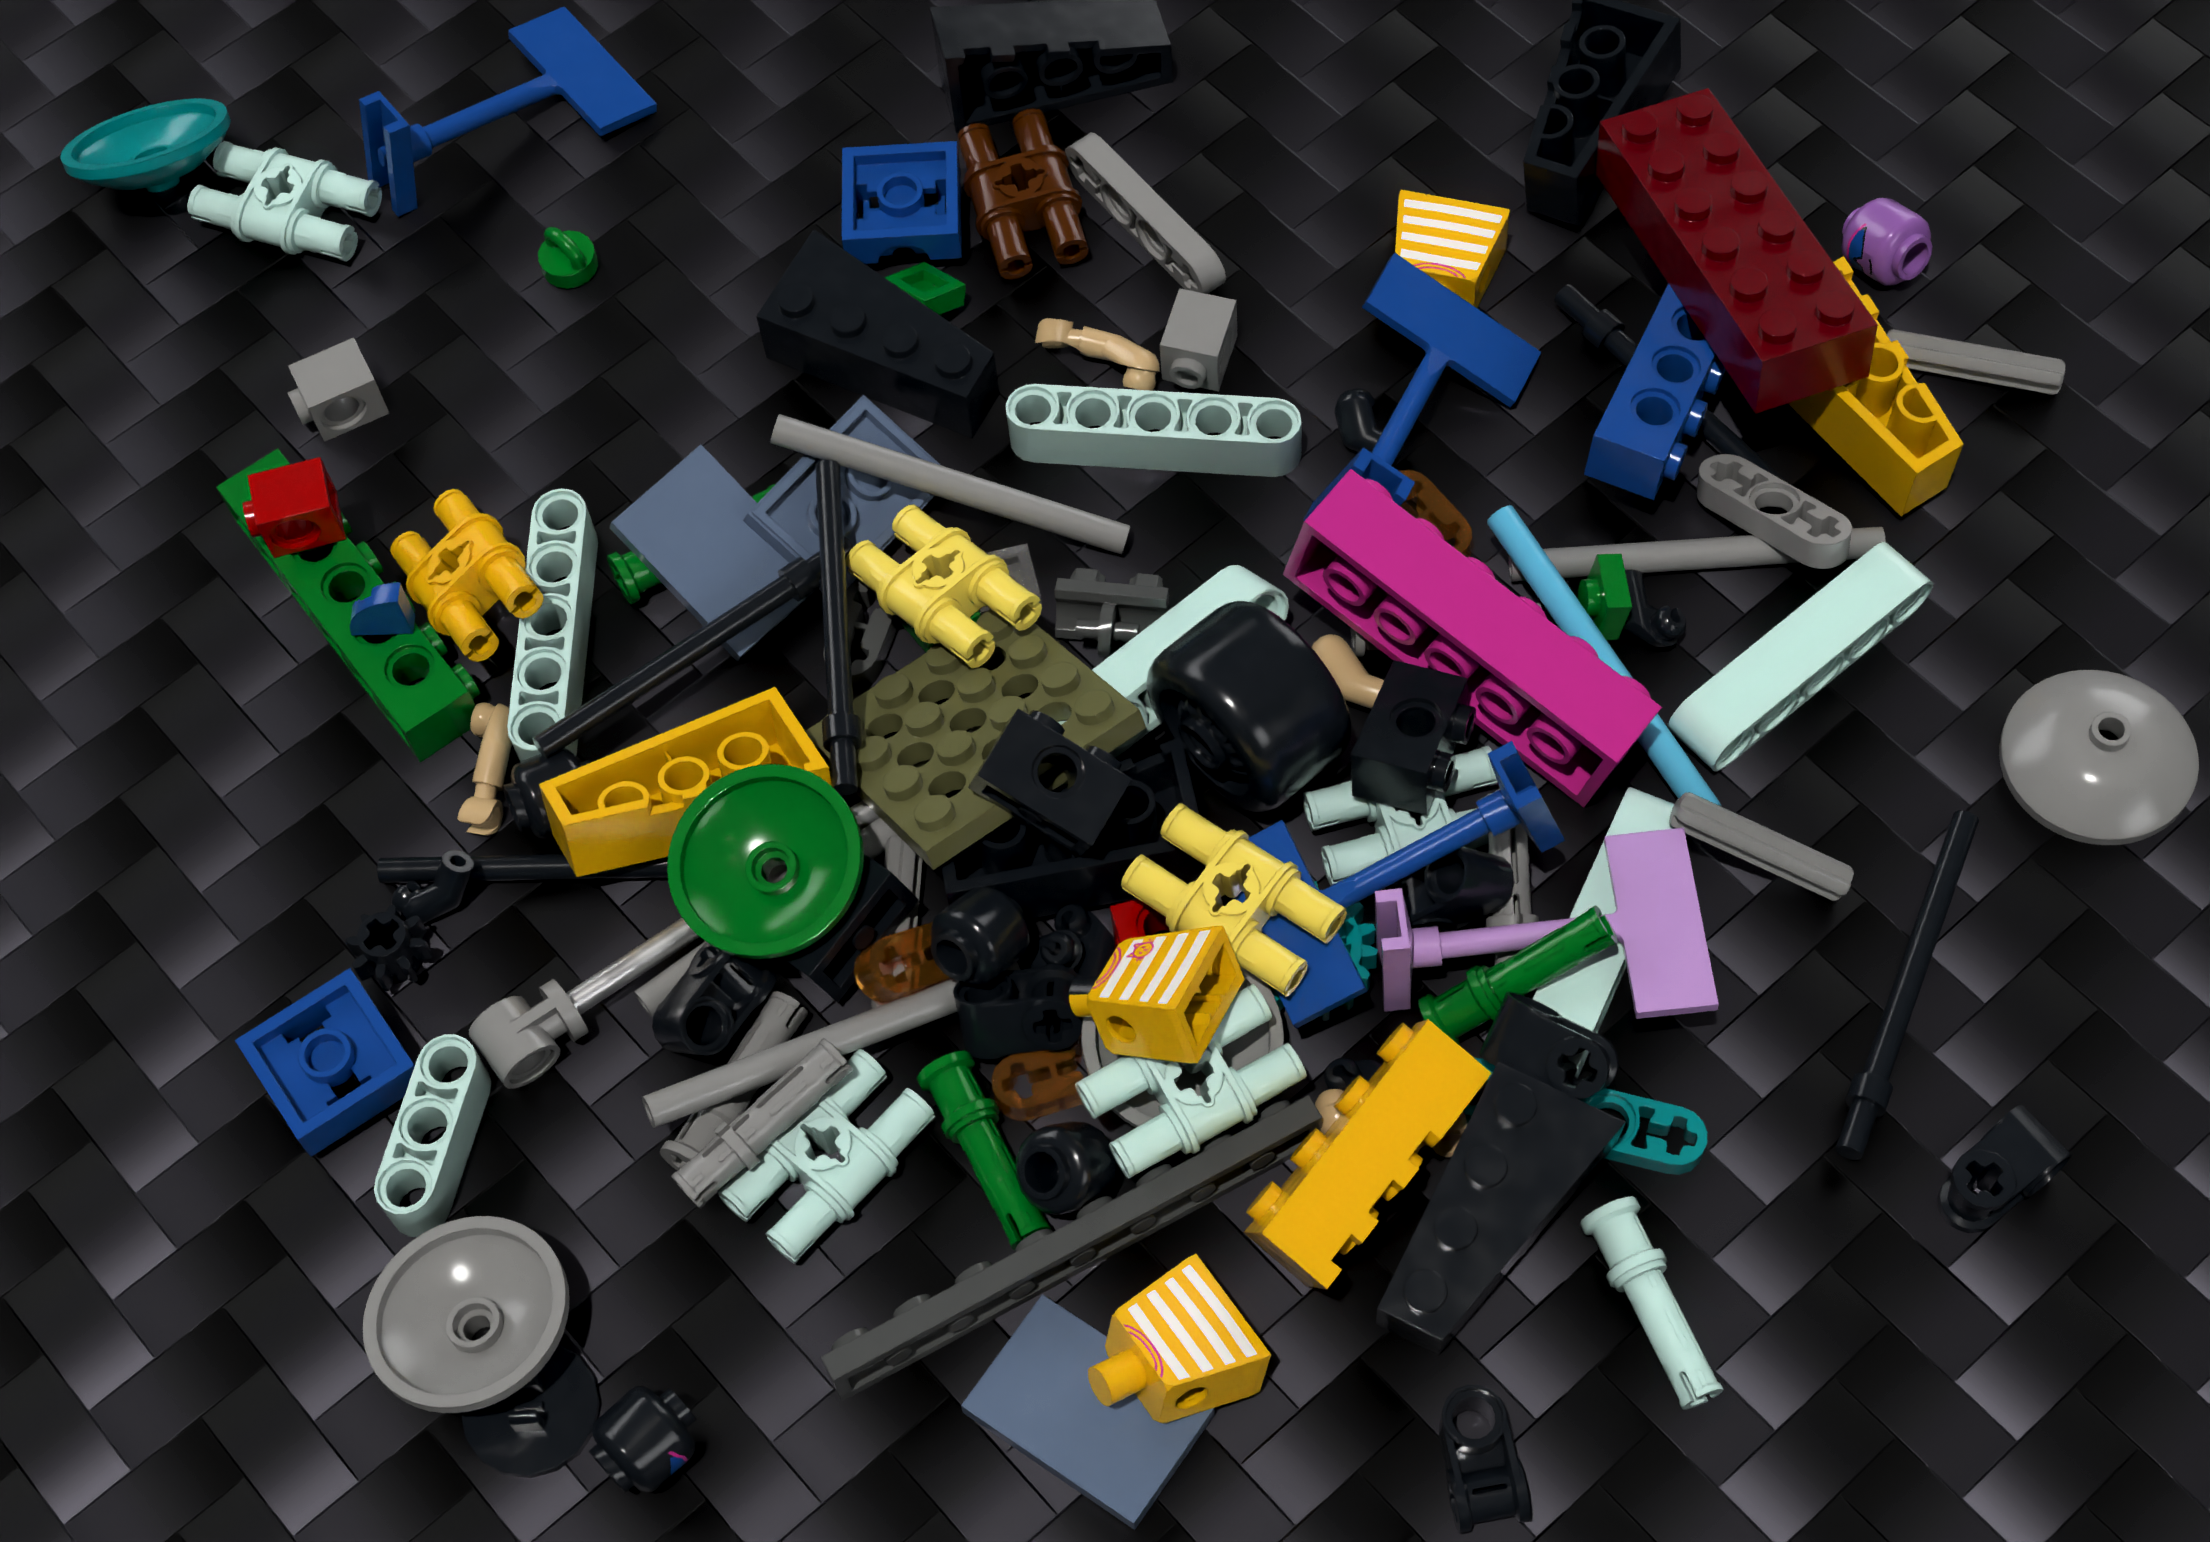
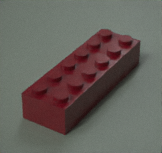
[1596,88,1878,414]

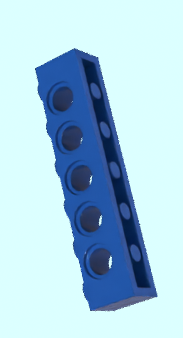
[1584,283,1726,500]

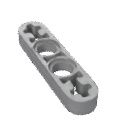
[1065,132,1226,294]

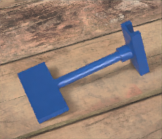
[359,6,657,217]
[1303,253,1541,521]
[1233,741,1565,1028]

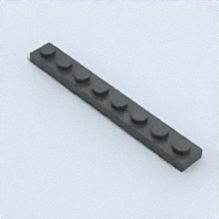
[821,1095,1322,1401]

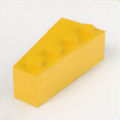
[1788,256,1964,516]
[539,687,832,877]
[1243,1019,1492,1289]

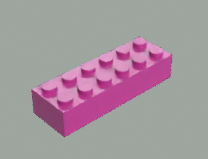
[1283,469,1662,808]

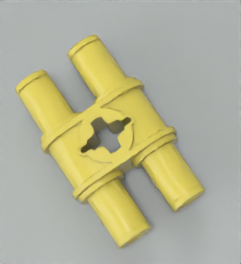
[846,504,1042,668]
[1121,803,1347,997]

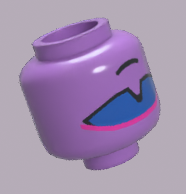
[1841,198,1933,286]

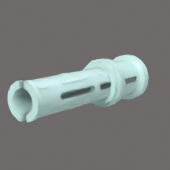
[1580,1196,1724,1410]

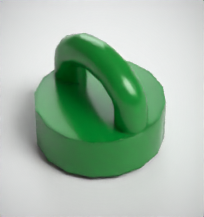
[538,227,598,289]

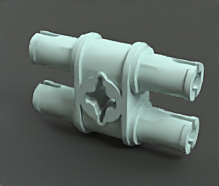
[187,141,382,262]
[1302,745,1498,886]
[1075,984,1307,1179]
[718,1049,935,1264]

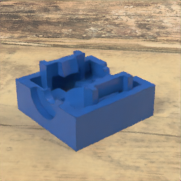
[842,141,962,264]
[235,968,415,1157]

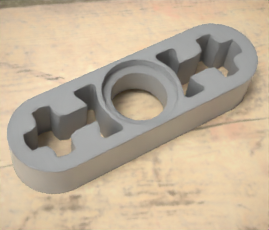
[1697,454,1852,569]

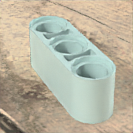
[374,1034,491,1237]

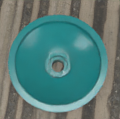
[60,98,231,192]

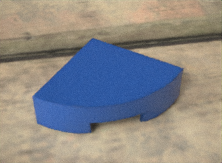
[350,582,415,636]

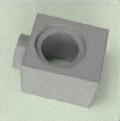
[1160,288,1237,392]
[287,337,389,442]

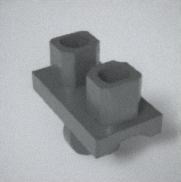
[1055,568,1169,658]

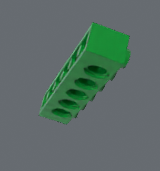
[216,448,481,763]

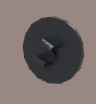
[461,1344,601,1478]

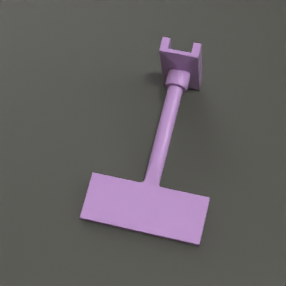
[1375,828,1719,1019]

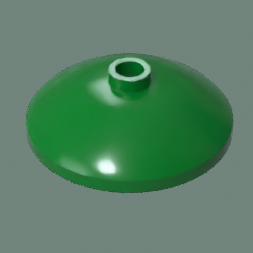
[667,764,864,959]

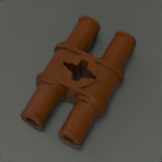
[958,108,1088,279]

